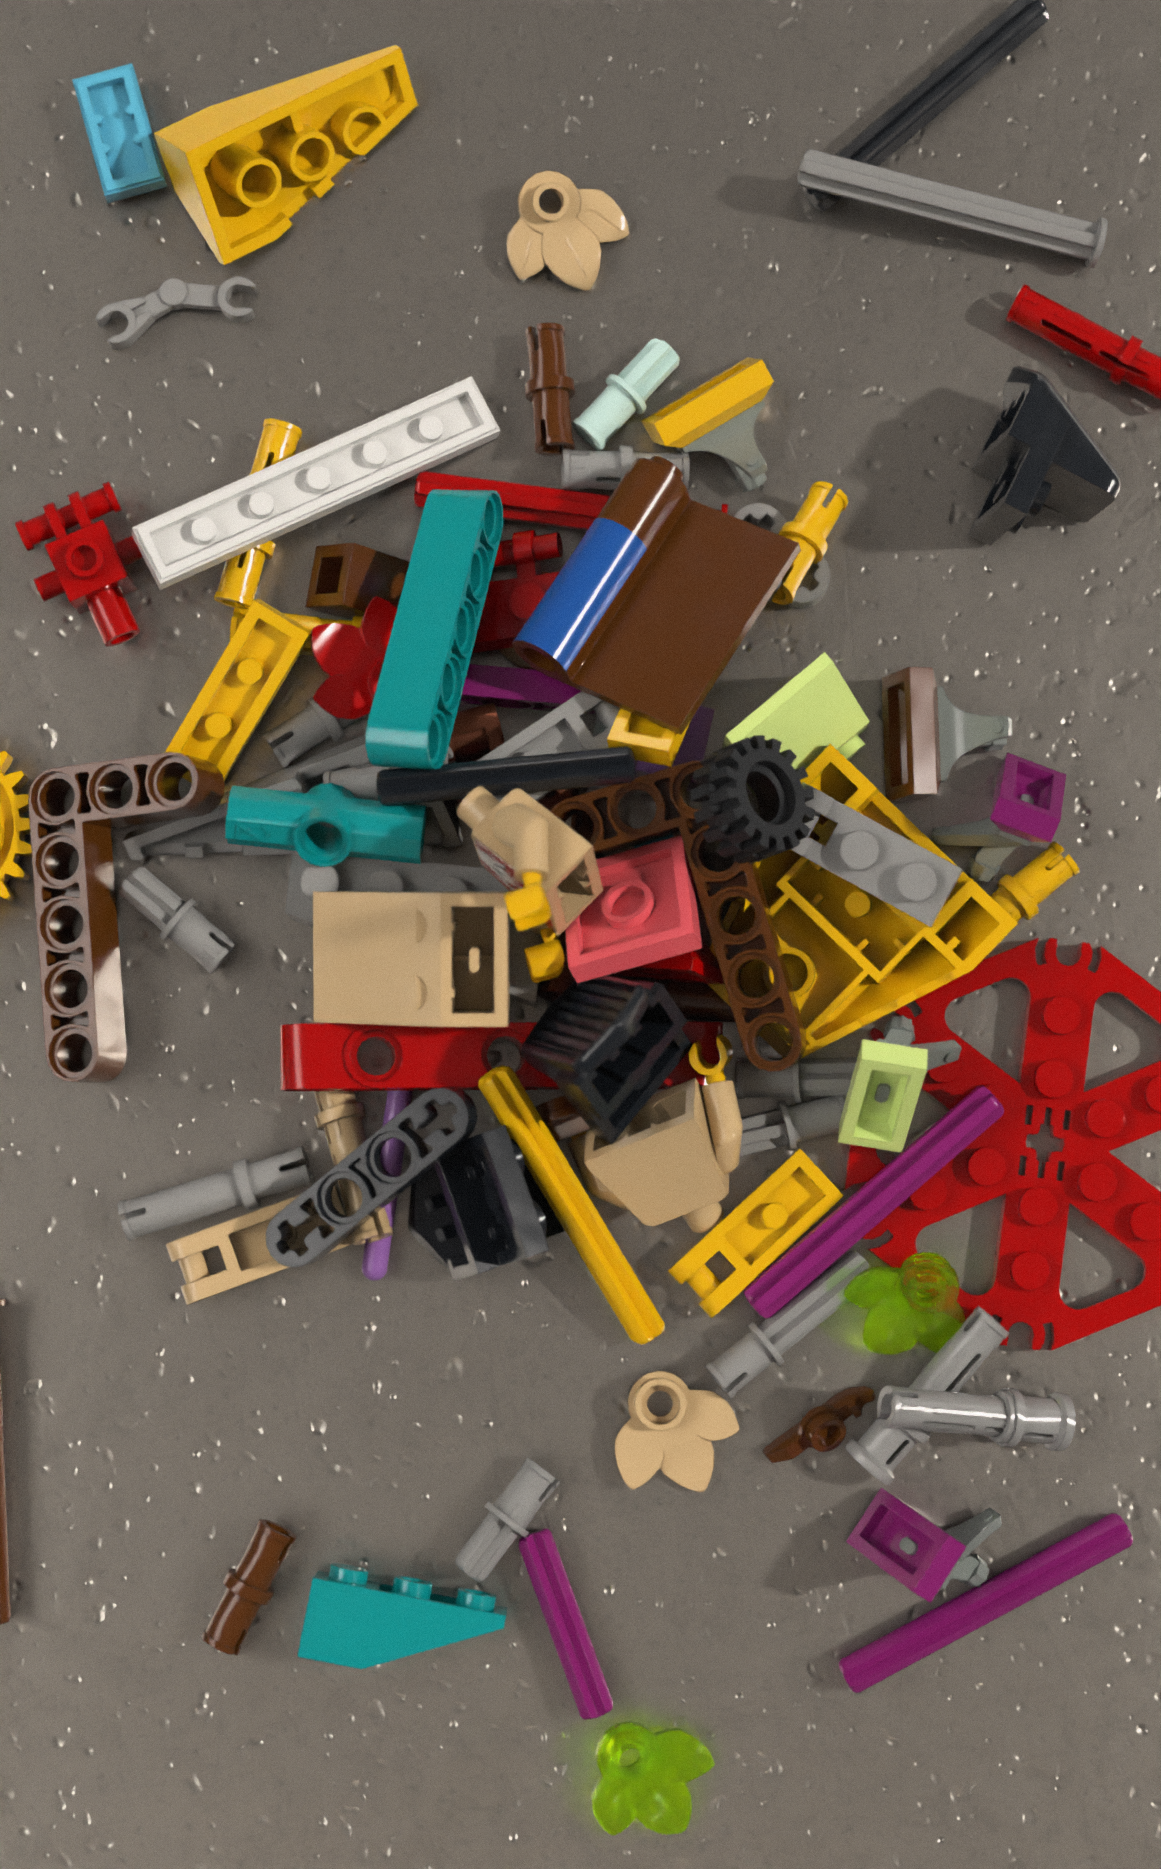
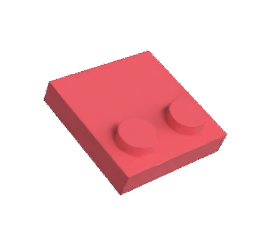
[565,835,702,983]

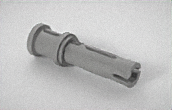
[845,1305,1010,1486]
[877,1385,1076,1452]

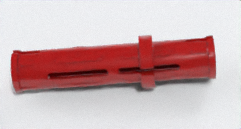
[1005,284,1161,401]

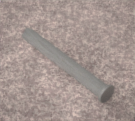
[797,149,1108,268]

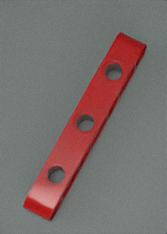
[280,1022,723,1092]

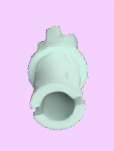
[572,338,680,451]

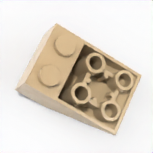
[313,891,510,1027]

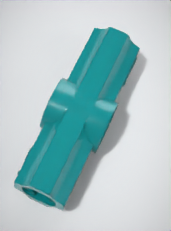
[225,783,427,867]

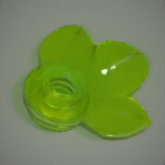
[843,1252,965,1355]
[591,1722,715,1836]

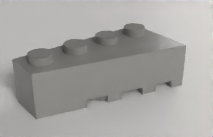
[285,851,543,1008]

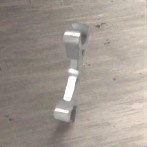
[96,276,257,350]

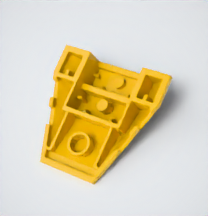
[708,744,1018,1059]

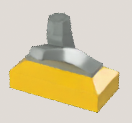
[641,357,774,492]

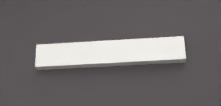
[131,376,500,590]

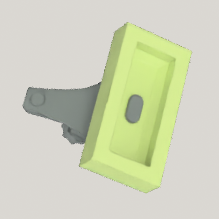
[838,1015,962,1153]

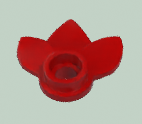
[310,596,397,720]

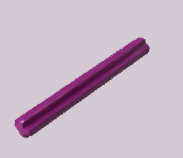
[744,1085,1004,1318]
[839,1514,1133,1693]

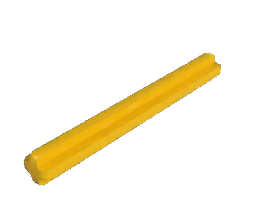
[478,1065,665,1345]

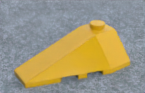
[154,45,418,266]

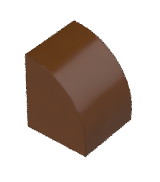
[305,543,409,619]

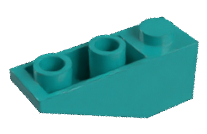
[297,1563,508,1669]

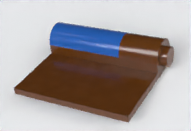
[512,456,801,735]

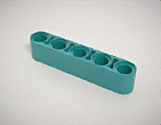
[365,489,503,770]

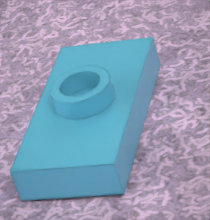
[72,63,168,203]

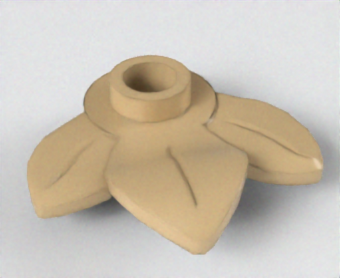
[506,171,629,291]
[615,1371,740,1492]

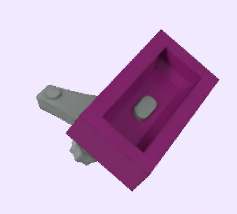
[931,752,1066,883]
[846,1488,1002,1603]

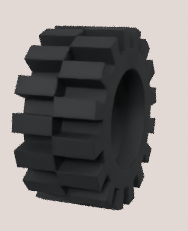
[691,735,815,864]

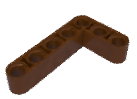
[28,752,225,1083]
[550,760,807,1072]

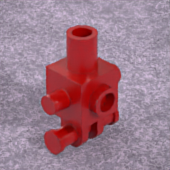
[15,481,143,647]

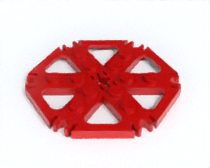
[842,938,1161,1351]

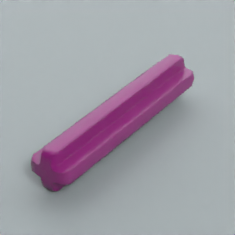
[518,1529,613,1720]

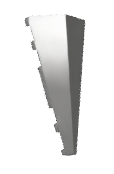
[122,734,463,860]

